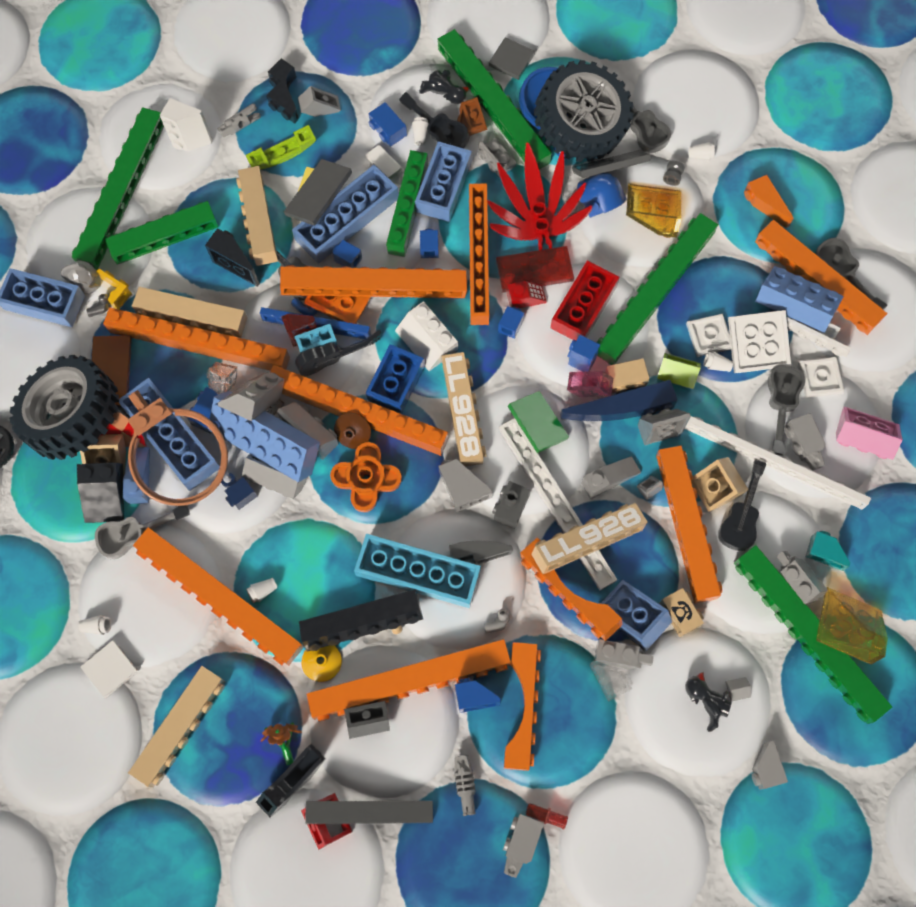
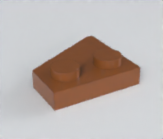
[457,97,487,136]

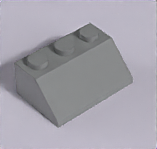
[218,372,284,421]
[277,402,338,460]
[242,454,308,499]

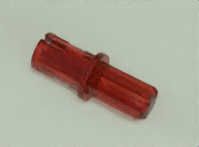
[526,803,568,830]

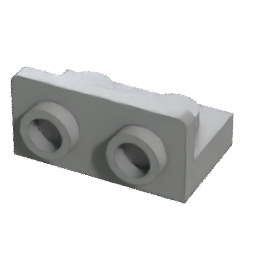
[478,138,516,177]

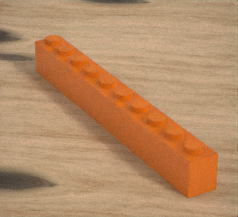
[280,265,467,298]
[103,307,290,371]
[270,365,448,456]
[133,527,304,666]
[306,639,511,722]

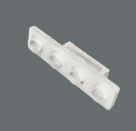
[786,317,851,357]

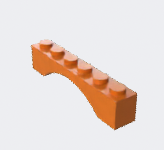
[520,537,623,641]
[504,642,541,771]

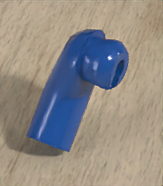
[291,298,318,316]

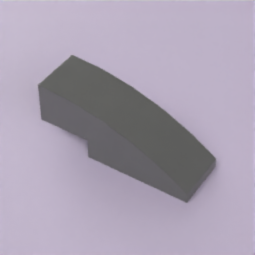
[449,541,513,565]

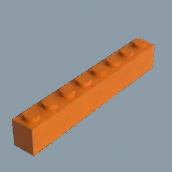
[469,184,489,325]
[755,220,888,335]
[656,446,723,604]

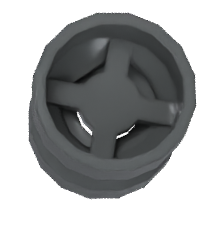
[663,160,685,186]

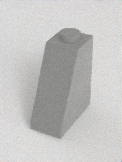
[438,459,493,512]

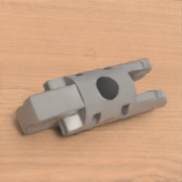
[217,103,261,137]

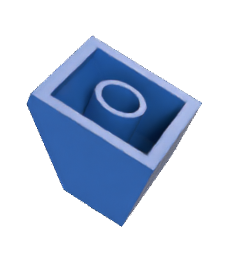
[455,678,501,713]

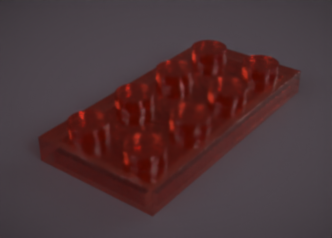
[496,246,574,293]

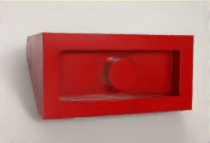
[301,793,353,850]

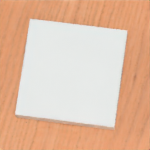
[686,314,731,357]
[798,357,844,398]
[81,640,138,698]

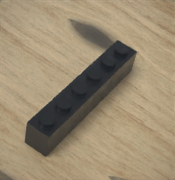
[299,589,423,652]

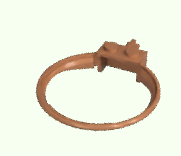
[127,390,228,506]

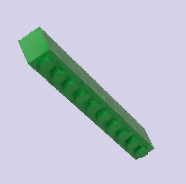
[437,29,552,170]
[72,107,164,270]
[596,213,719,365]
[734,545,892,724]

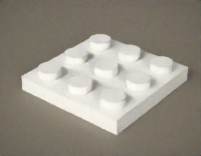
[728,310,791,373]

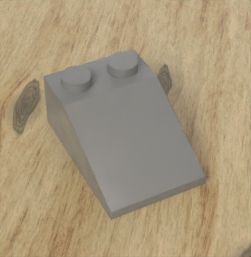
[638,409,691,445]

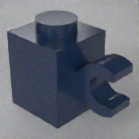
[221,473,258,510]

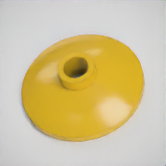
[301,645,342,682]

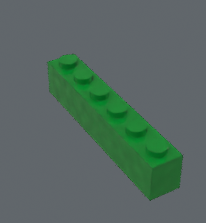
[386,150,428,257]
[105,201,218,265]

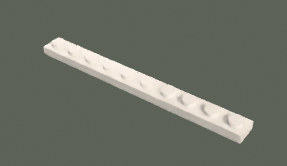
[685,416,871,509]
[499,418,617,591]

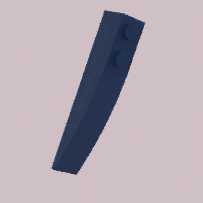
[560,380,678,421]

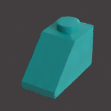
[805,531,850,571]

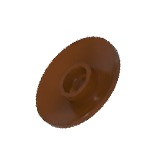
[334,412,371,449]

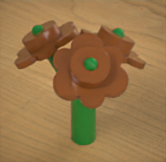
[260,722,302,765]

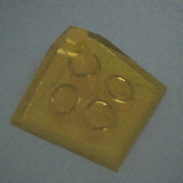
[626,184,681,238]
[816,587,888,665]

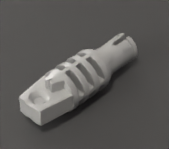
[454,755,476,816]

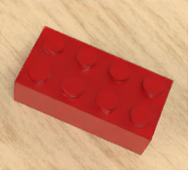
[550,260,620,341]

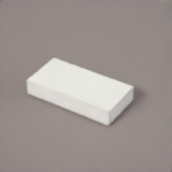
[365,144,402,179]

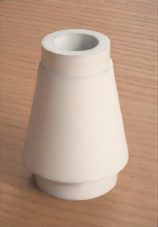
[412,117,429,146]
[689,142,714,160]
[703,351,733,372]
[246,578,277,603]
[78,615,111,635]

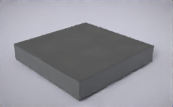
[489,37,535,80]

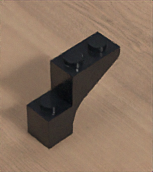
[267,58,298,124]
[256,743,326,818]

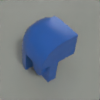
[577,173,627,218]

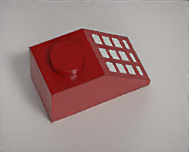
[507,281,547,309]

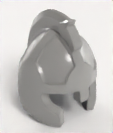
[61,261,99,294]

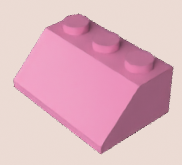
[836,407,903,460]

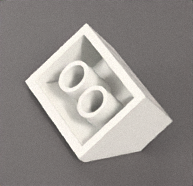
[160,98,213,151]
[395,301,458,371]

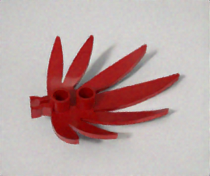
[487,142,592,251]

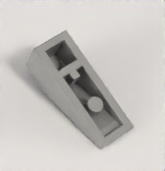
[581,456,641,499]

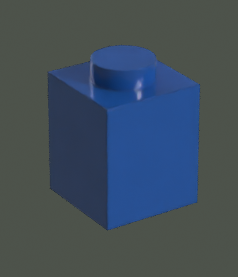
[420,229,439,258]
[333,240,362,268]
[498,306,524,339]

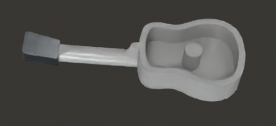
[95,505,190,559]

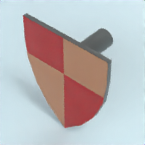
[101,410,147,448]

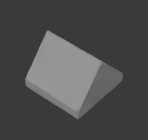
[637,476,663,500]
[725,677,751,701]

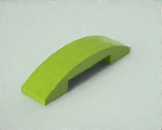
[246,125,316,170]

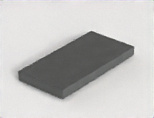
[572,150,651,178]
[284,159,352,226]

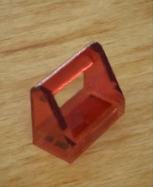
[281,314,318,347]

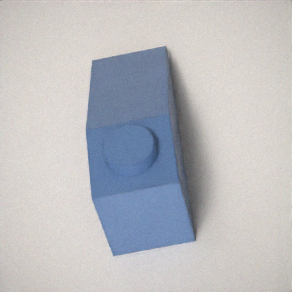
[123,447,150,504]

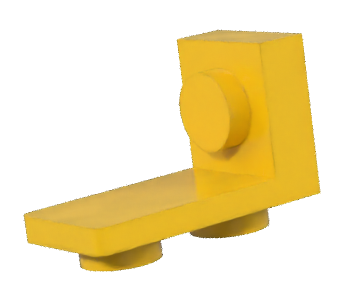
[96,269,132,310]

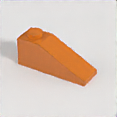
[744,175,794,228]

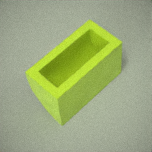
[657,353,701,389]

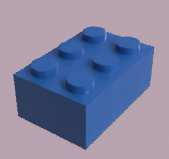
[366,344,425,414]

